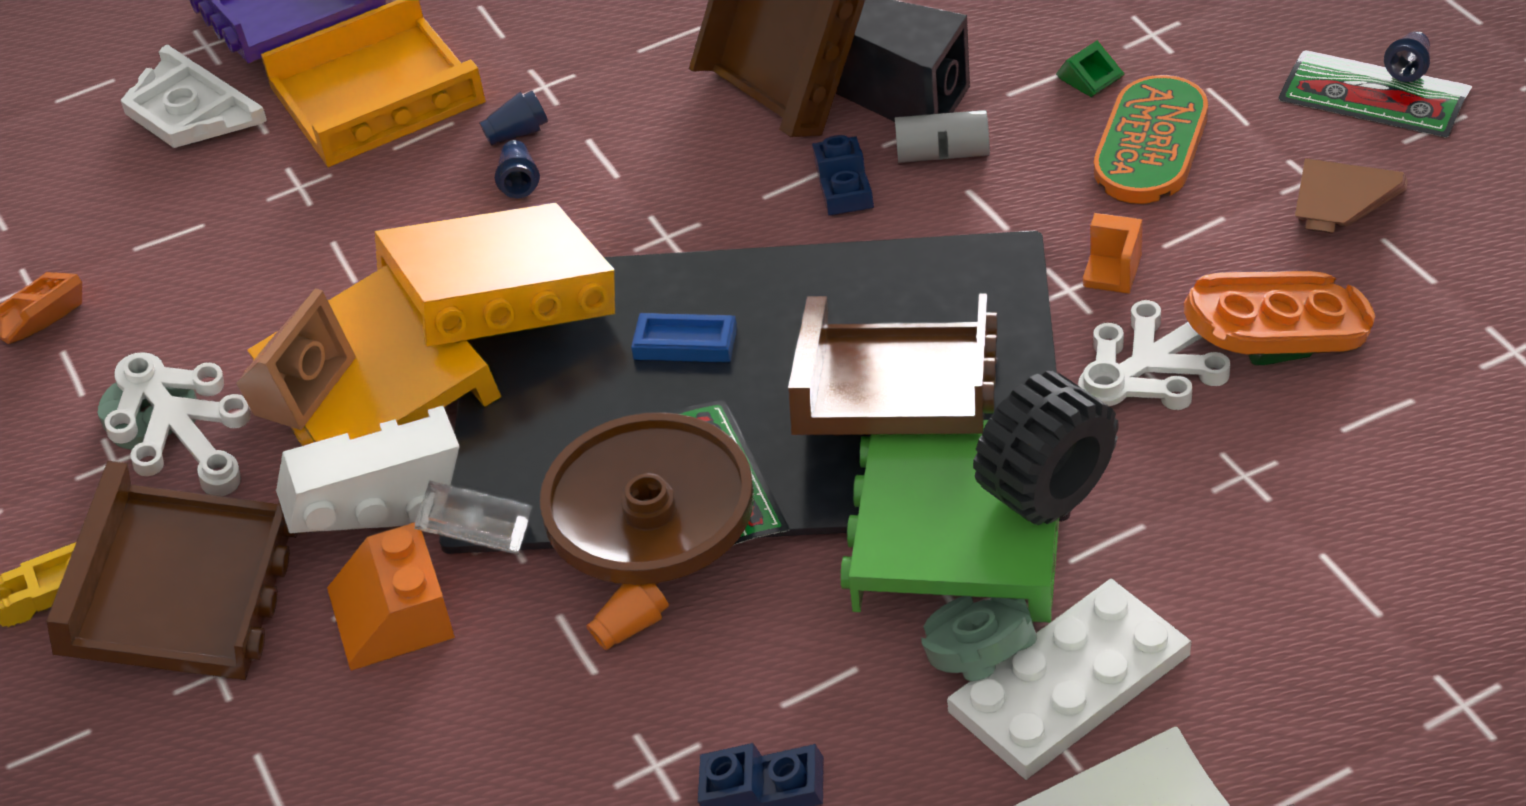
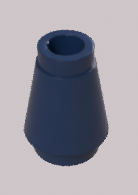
[1384,31,1430,82]
[479,90,548,146]
[494,140,540,199]

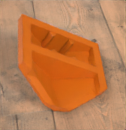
[0,272,82,344]

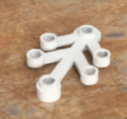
[1078,300,1230,410]
[105,353,250,496]

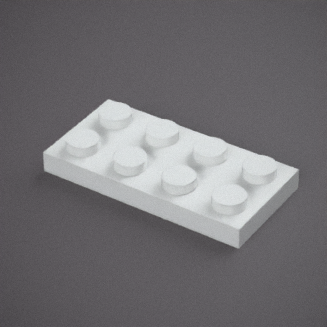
[947,578,1191,780]

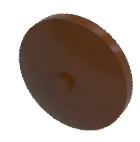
[540,413,754,585]

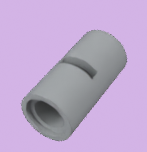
[895,110,990,163]

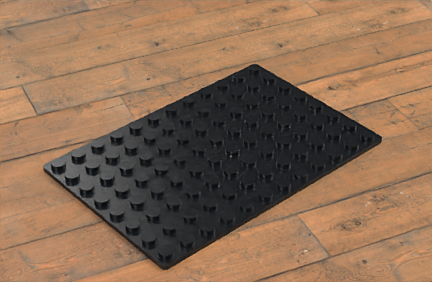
[439,231,1071,554]

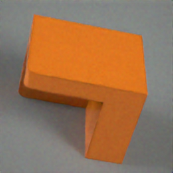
[1083,213,1143,294]

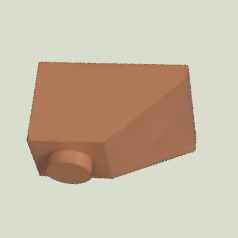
[1295,158,1408,233]
[236,288,356,430]

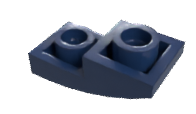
[812,135,874,215]
[698,743,824,806]

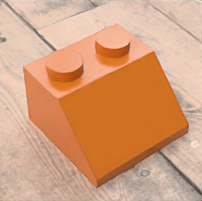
[327,521,455,671]

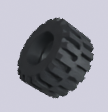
[973,371,1119,525]

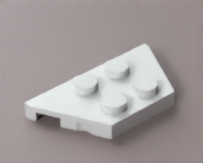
[121,45,267,148]

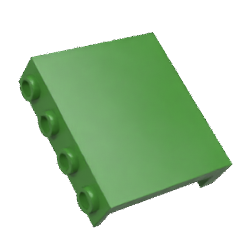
[841,420,1060,623]

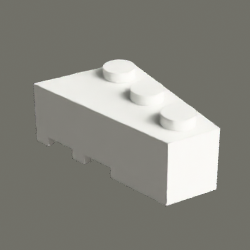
[276,406,459,533]

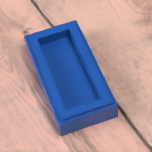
[631,313,737,362]

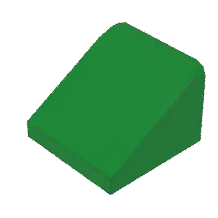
[1056,40,1125,98]

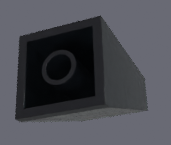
[836,0,970,122]

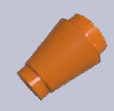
[586,584,669,651]

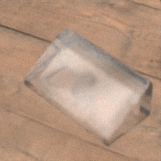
[415,480,532,555]

